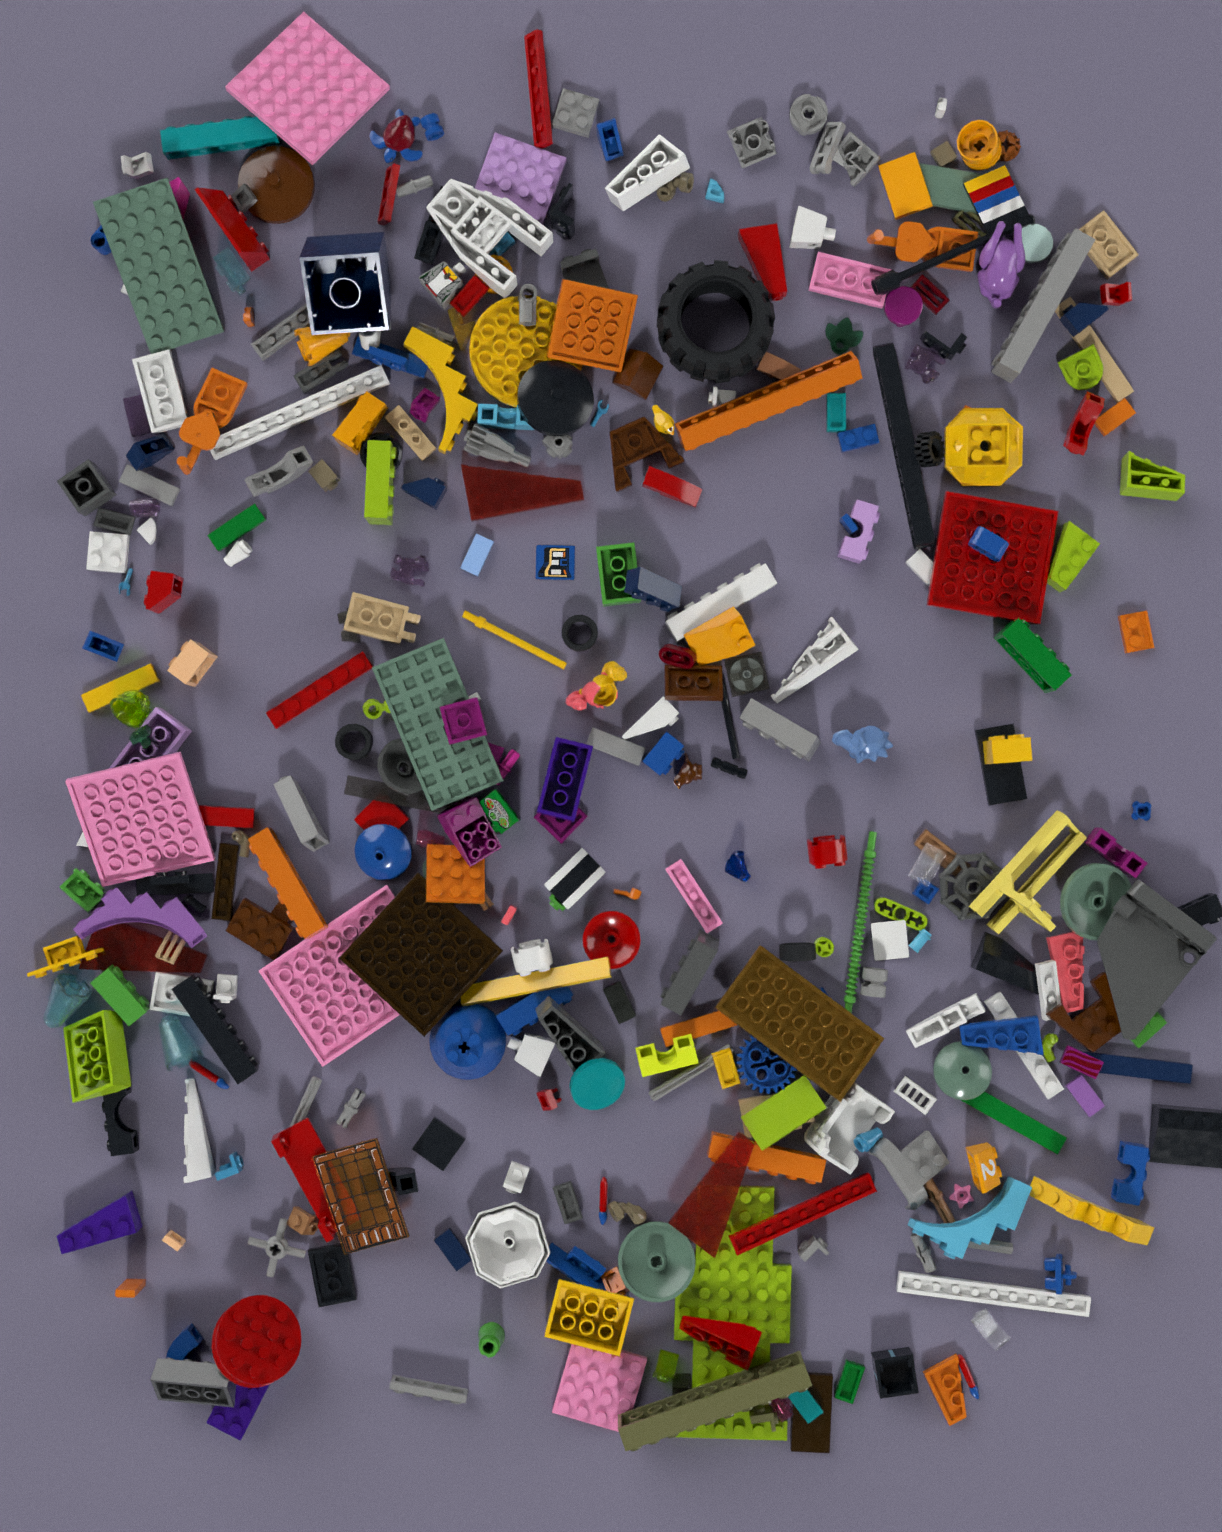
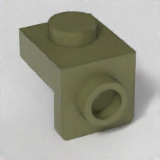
[749,1404,778,1432]

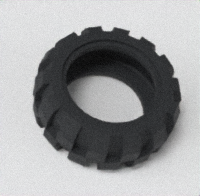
[657,260,775,383]

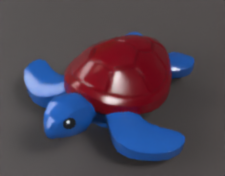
[369,109,423,163]

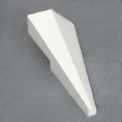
[771,617,859,703]
[184,1078,216,1183]

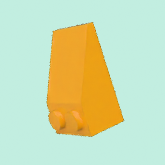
[684,606,755,665]

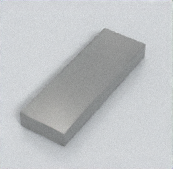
[119,465,180,507]
[586,727,646,766]

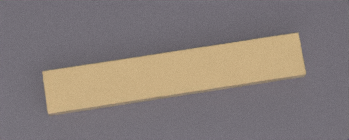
[1055,296,1134,403]

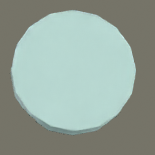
[1022,224,1053,263]

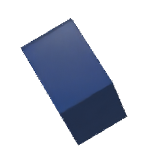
[596,118,624,161]
[82,631,124,662]

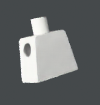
[789,206,836,249]
[507,1033,555,1077]

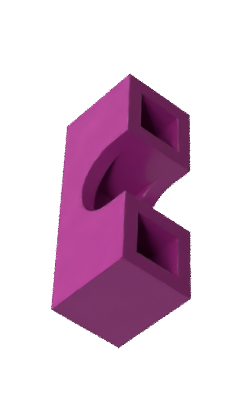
[1083,827,1147,878]

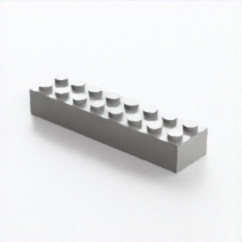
[991,228,1096,383]

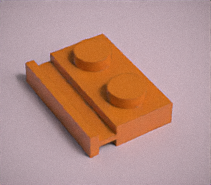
[1118,610,1154,654]

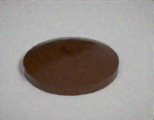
[238,146,315,224]

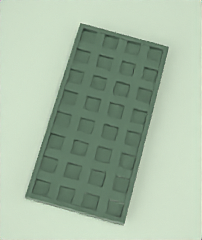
[93,178,225,354]
[372,638,504,811]

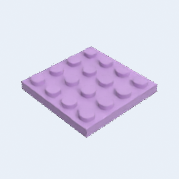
[475,132,567,225]

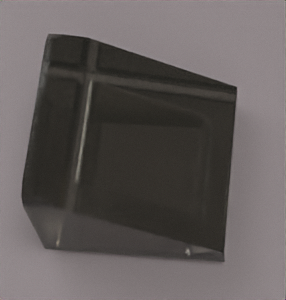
[672,1373,692,1395]

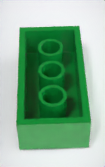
[993,618,1072,693]

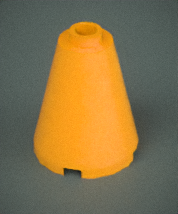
[294,327,350,366]

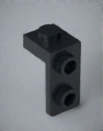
[920,331,967,361]

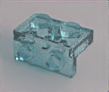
[213,247,250,295]

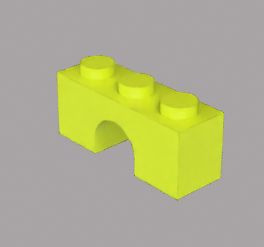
[635,1034,698,1077]

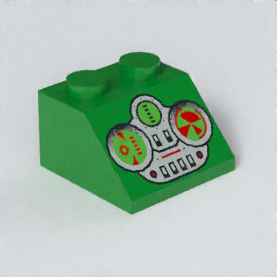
[479,789,520,834]

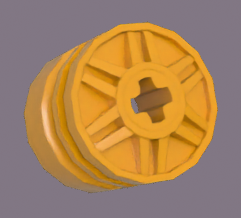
[957,120,1002,171]

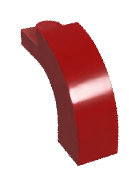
[1063,391,1105,456]

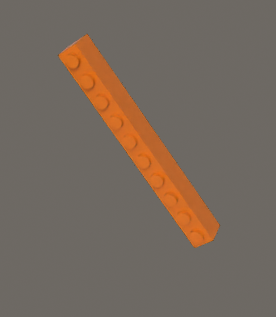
[674,351,863,451]

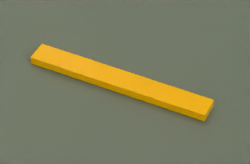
[461,957,611,1006]

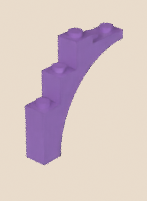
[73,887,207,948]

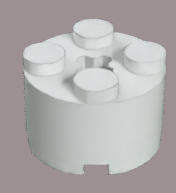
[511,939,553,976]

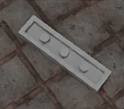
[389,1375,468,1404]

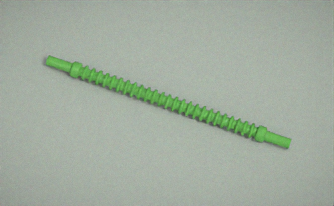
[844,831,877,1014]

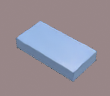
[460,534,494,577]

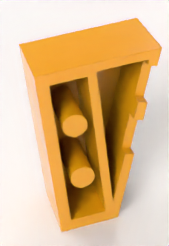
[332,391,388,455]

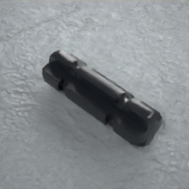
[710,757,748,779]

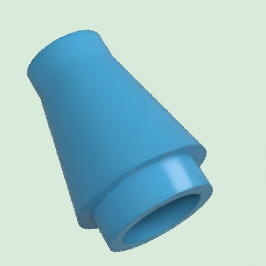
[854,1127,883,1152]

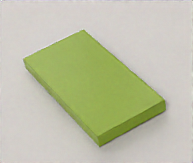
[741,1076,827,1151]

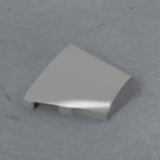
[838,131,881,187]

